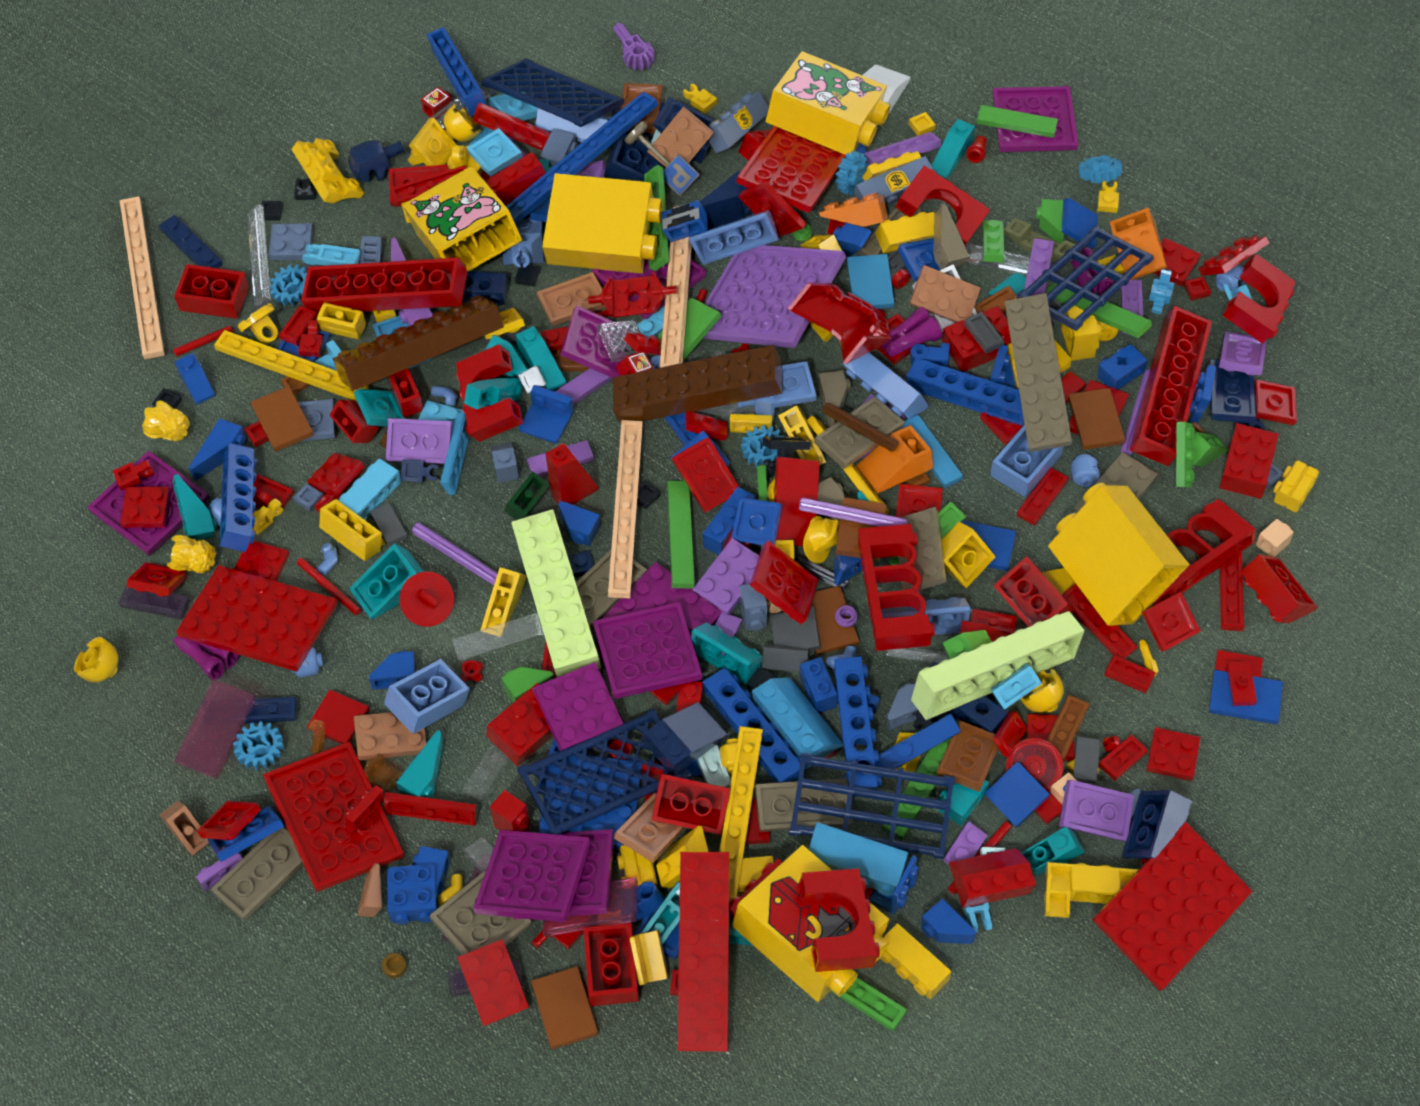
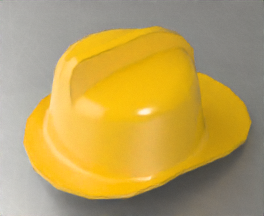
[803,516,839,564]

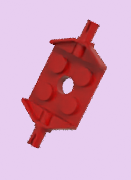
[588,272,678,318]

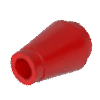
[966,135,987,163]

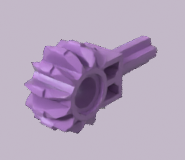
[613,22,655,71]

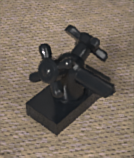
[762,437,811,478]

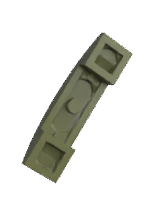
[1003,218,1076,263]

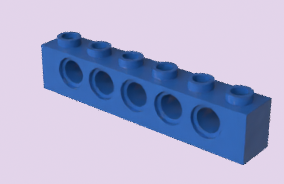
[426,27,486,116]
[906,358,1025,426]
[220,443,257,552]
[834,657,882,790]
[703,668,804,783]

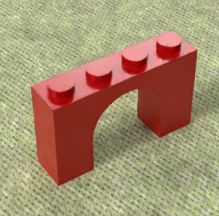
[895,165,990,246]
[1222,254,1296,344]
[456,344,523,442]
[798,868,880,972]

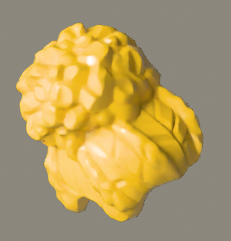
[142,400,190,441]
[167,535,216,573]

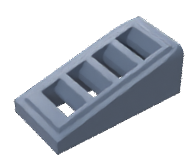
[359,236,384,264]

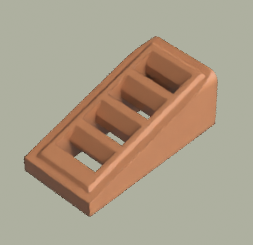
[358,864,383,917]

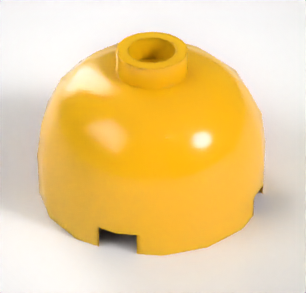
[443,103,481,142]
[74,637,118,683]
[1020,669,1064,712]

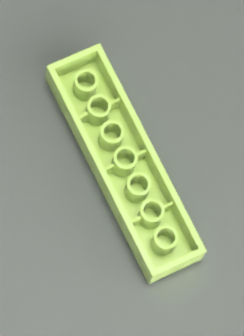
[511,509,601,678]
[911,611,1084,720]

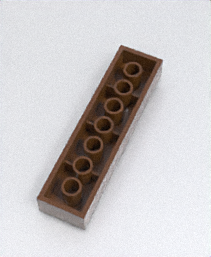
[332,295,504,391]
[613,345,782,424]

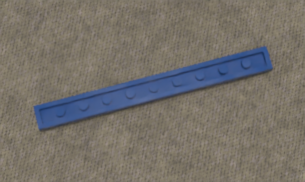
[506,91,658,225]

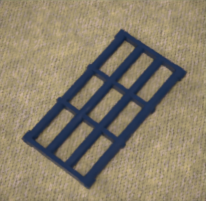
[1016,226,1154,331]
[789,753,955,859]

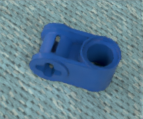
[617,882,665,923]

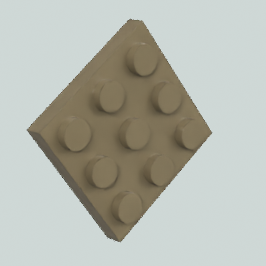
[430,871,531,955]

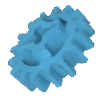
[835,151,869,195]
[1079,155,1122,183]
[268,265,307,306]
[1149,269,1174,315]
[741,425,785,468]
[233,721,284,771]

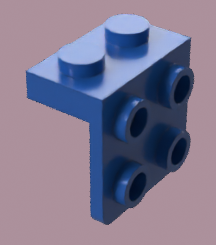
[387,864,438,924]

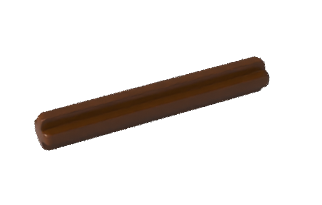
[822,402,899,452]

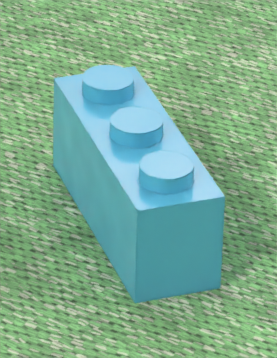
[338,459,401,521]

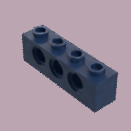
[462,271,508,305]
[929,662,1008,734]

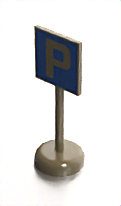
[624,121,700,196]

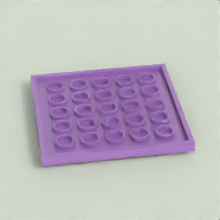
[703,245,846,348]

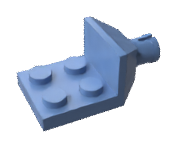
[502,217,544,267]
[736,361,816,422]

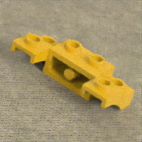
[291,138,364,203]
[1044,862,1139,918]

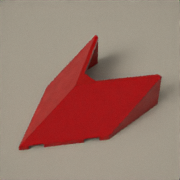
[788,282,891,364]

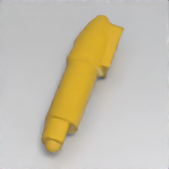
[1139,639,1159,677]

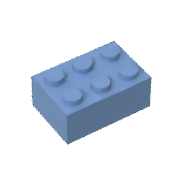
[990,425,1064,498]
[384,659,470,734]

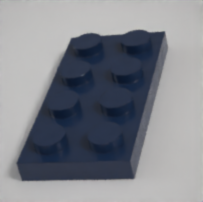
[1209,359,1256,423]

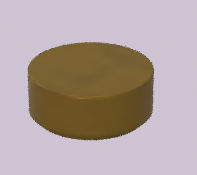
[382,953,407,979]

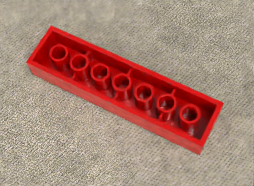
[301,257,468,314]
[1129,306,1212,466]
[678,852,730,1052]

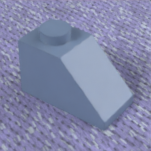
[490,442,519,483]
[887,683,918,731]

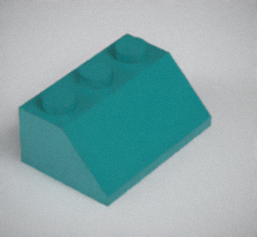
[692,622,763,686]

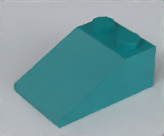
[349,543,424,620]

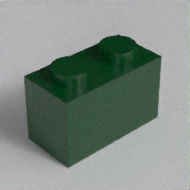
[504,471,550,520]

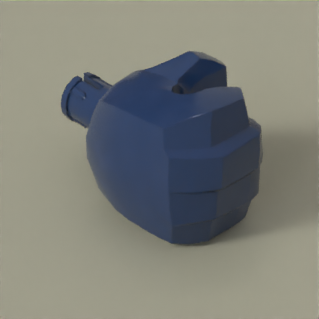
[348,140,405,182]

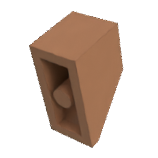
[159,801,209,856]

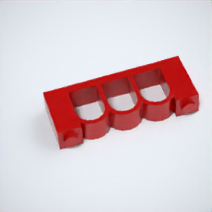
[1150,499,1256,607]
[858,524,935,651]

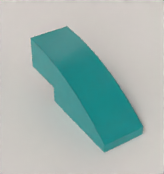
[464,378,523,410]

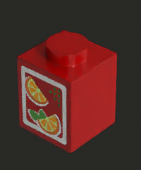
[421,87,452,121]
[615,352,654,376]

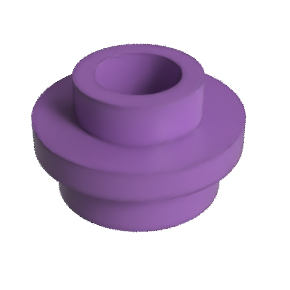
[835,605,857,627]

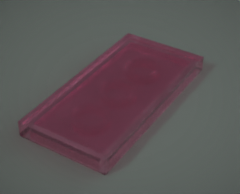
[174,679,256,779]
[542,877,638,936]

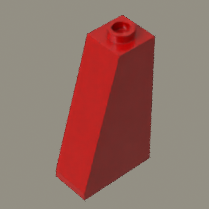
[545,443,599,505]

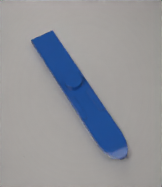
[841,714,961,782]

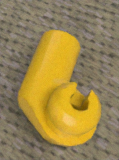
[438,874,463,906]

